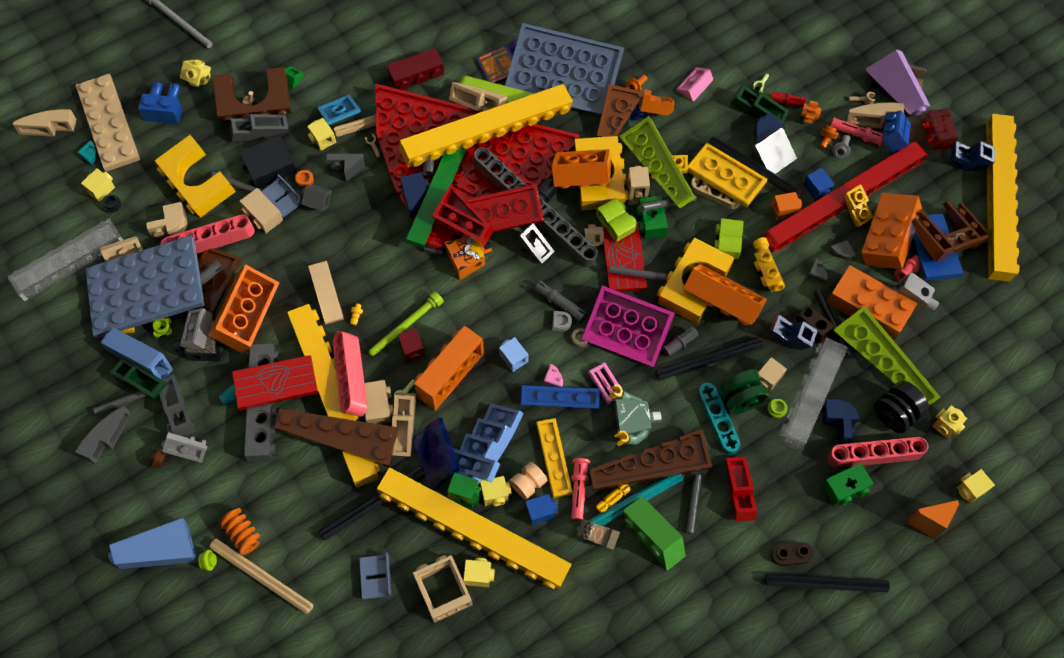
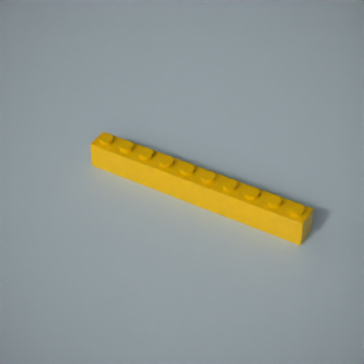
[399,84,573,167]
[986,114,1019,282]
[287,304,380,488]
[377,467,572,590]

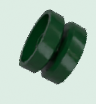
[719,369,770,415]

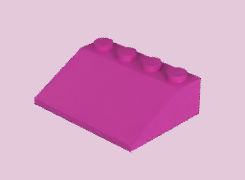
[582,286,675,367]

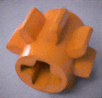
[800,100,822,124]

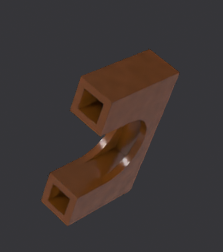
[213,67,291,123]

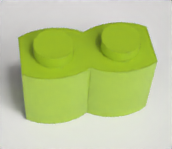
[596,198,637,242]
[714,218,743,259]

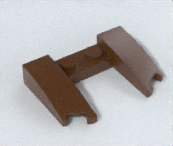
[912,200,992,263]

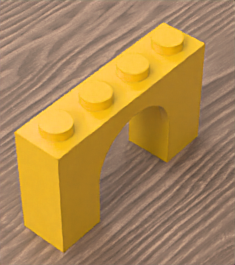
[155,135,236,218]
[574,136,628,211]
[657,237,734,324]

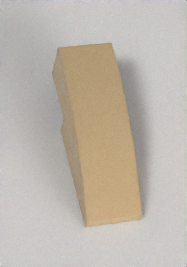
[449,82,507,111]
[847,103,904,129]
[13,110,77,137]
[308,261,344,325]
[392,392,416,456]

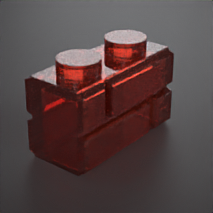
[923,108,958,150]

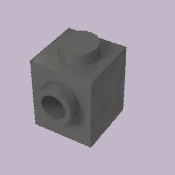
[301,184,332,211]

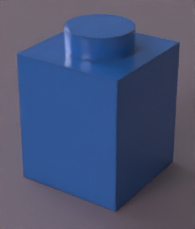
[803,168,835,201]
[525,494,558,525]

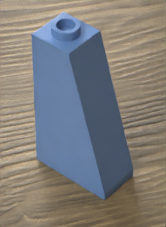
[101,328,173,379]
[108,518,198,569]

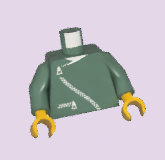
[609,384,662,446]

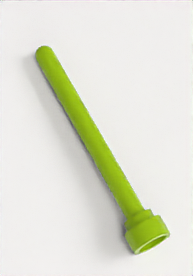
[369,291,444,356]

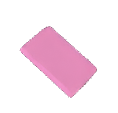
[676,67,713,101]

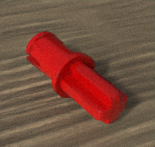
[770,91,806,107]

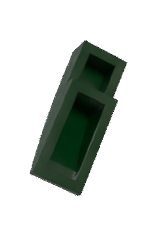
[730,85,789,124]
[110,357,167,399]

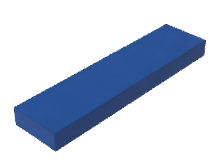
[521,385,600,408]

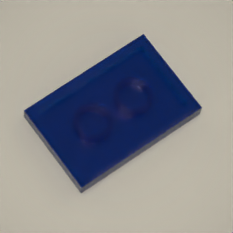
[413,417,460,491]

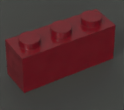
[387,48,444,90]

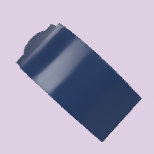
[951,141,995,171]
[769,315,818,350]
[822,399,859,444]

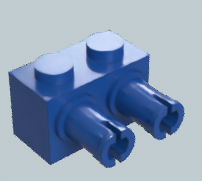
[138,82,183,124]

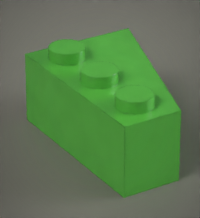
[623,496,686,571]

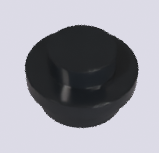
[102,195,122,213]

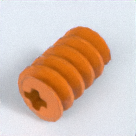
[219,508,260,555]

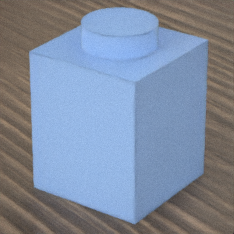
[499,337,528,372]

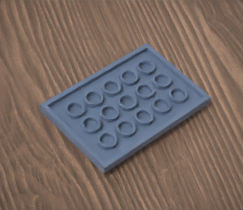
[505,23,624,116]
[85,236,205,338]

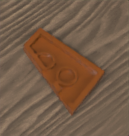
[597,84,644,137]

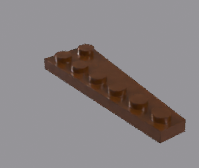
[274,409,398,467]
[589,429,712,491]

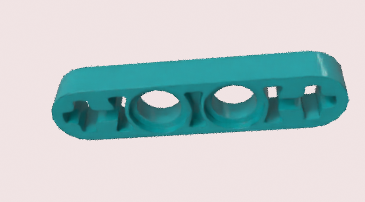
[698,383,740,455]

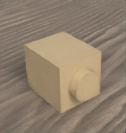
[759,357,787,392]

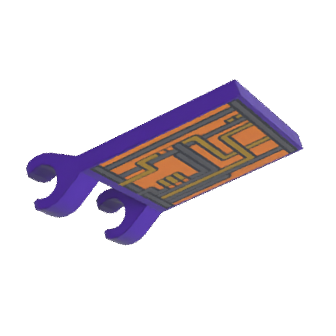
[476,39,518,84]

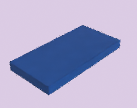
[912,214,964,281]

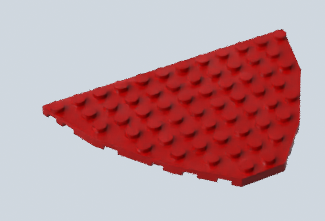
[375,84,580,240]

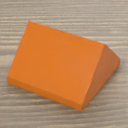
[907,500,959,539]

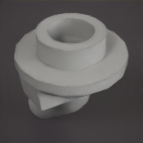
[832,135,851,159]

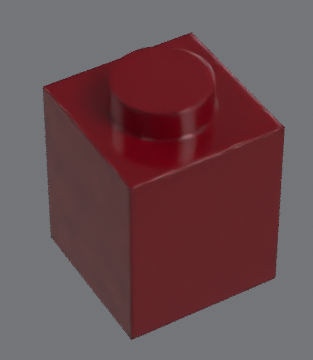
[398,328,425,362]

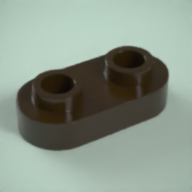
[771,542,813,566]

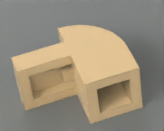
[146,202,188,238]

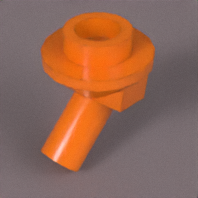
[625,74,648,91]
[819,125,839,150]

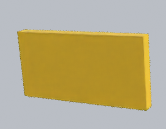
[688,143,767,208]

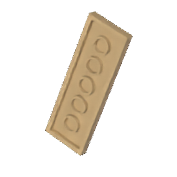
[76,74,141,172]

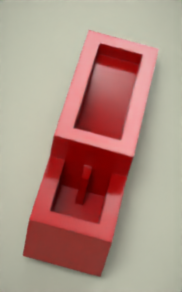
[726,457,757,522]

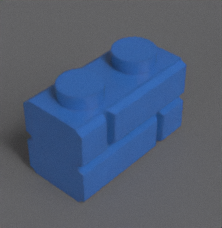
[882,110,911,153]

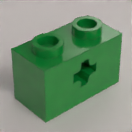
[636,196,668,239]
[822,463,874,506]
[447,472,481,510]

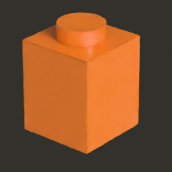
[771,192,802,220]

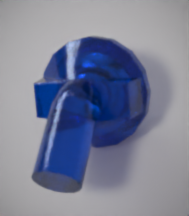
[628,104,652,121]

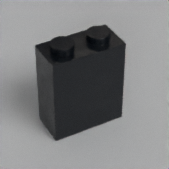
[239,135,297,188]

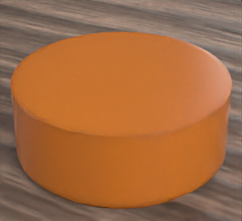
[295,170,314,189]

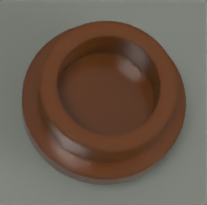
[150,449,167,468]

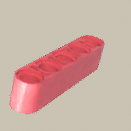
[160,215,255,254]
[333,331,367,417]
[827,437,928,468]

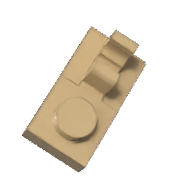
[100,236,143,262]

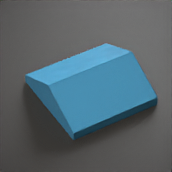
[317,94,361,125]

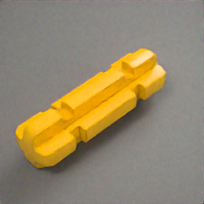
[596,485,630,513]

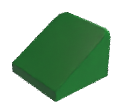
[285,66,304,89]

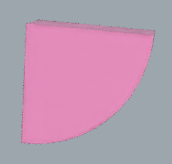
[544,364,563,387]

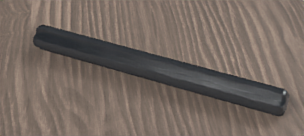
[708,136,803,199]
[655,336,764,381]
[318,467,426,541]
[765,573,890,593]

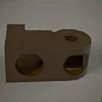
[796,307,834,345]

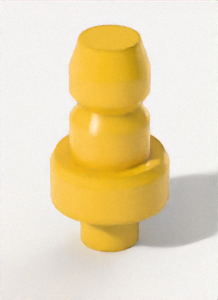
[350,304,363,326]

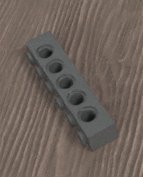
[244,344,280,462]

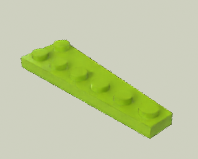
[620,116,695,208]
[834,306,941,406]

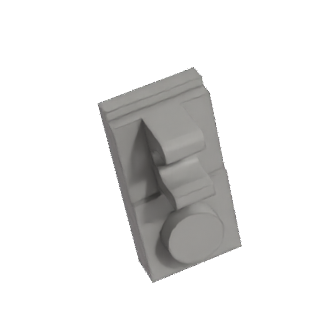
[162,432,207,463]

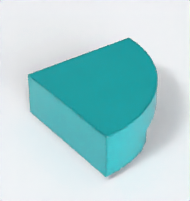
[77,141,97,165]

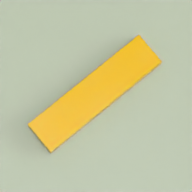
[536,418,573,499]

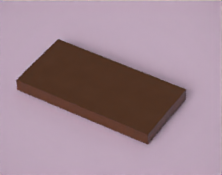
[178,249,241,320]

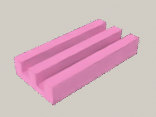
[588,362,619,405]

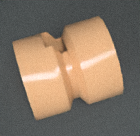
[509,462,547,500]

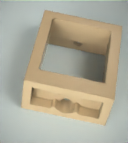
[413,555,473,623]

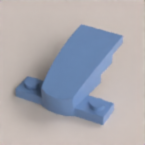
[431,403,524,483]

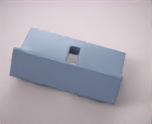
[261,174,302,218]
[360,553,392,600]

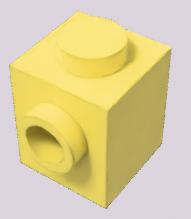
[307,118,336,151]
[81,169,115,202]
[957,469,995,503]
[480,476,511,506]
[464,558,495,587]

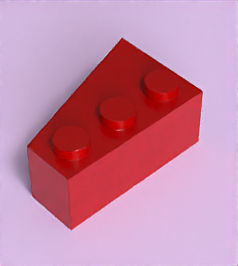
[432,184,493,248]

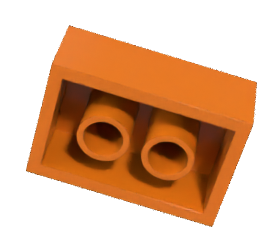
[552,149,612,188]

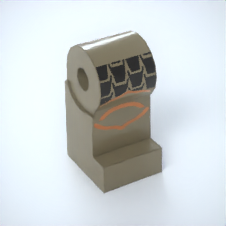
[576,519,620,550]

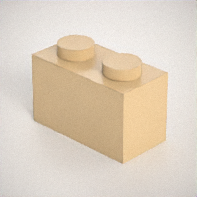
[626,166,650,205]
[240,188,283,233]
[364,380,394,425]

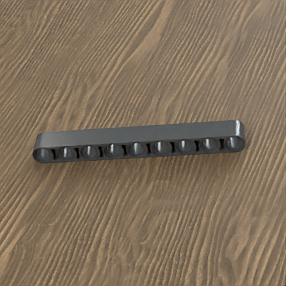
[473,147,598,267]

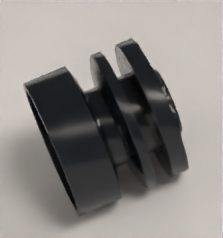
[874,380,929,433]

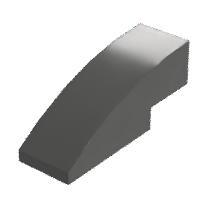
[229,114,288,142]
[159,375,196,437]
[75,406,132,464]

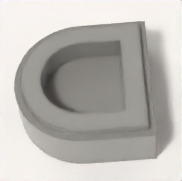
[552,311,572,332]

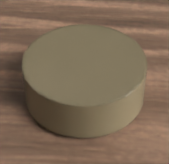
[571,328,589,348]

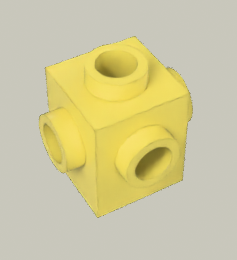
[180,60,211,87]
[932,405,967,439]

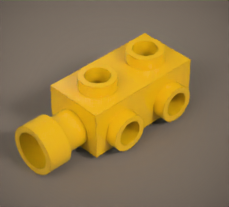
[753,237,785,292]

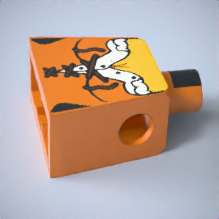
[445,238,492,280]

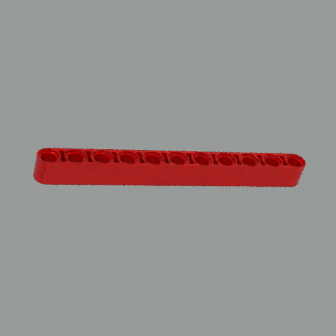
[763,142,928,252]

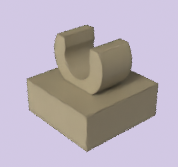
[584,224,604,246]

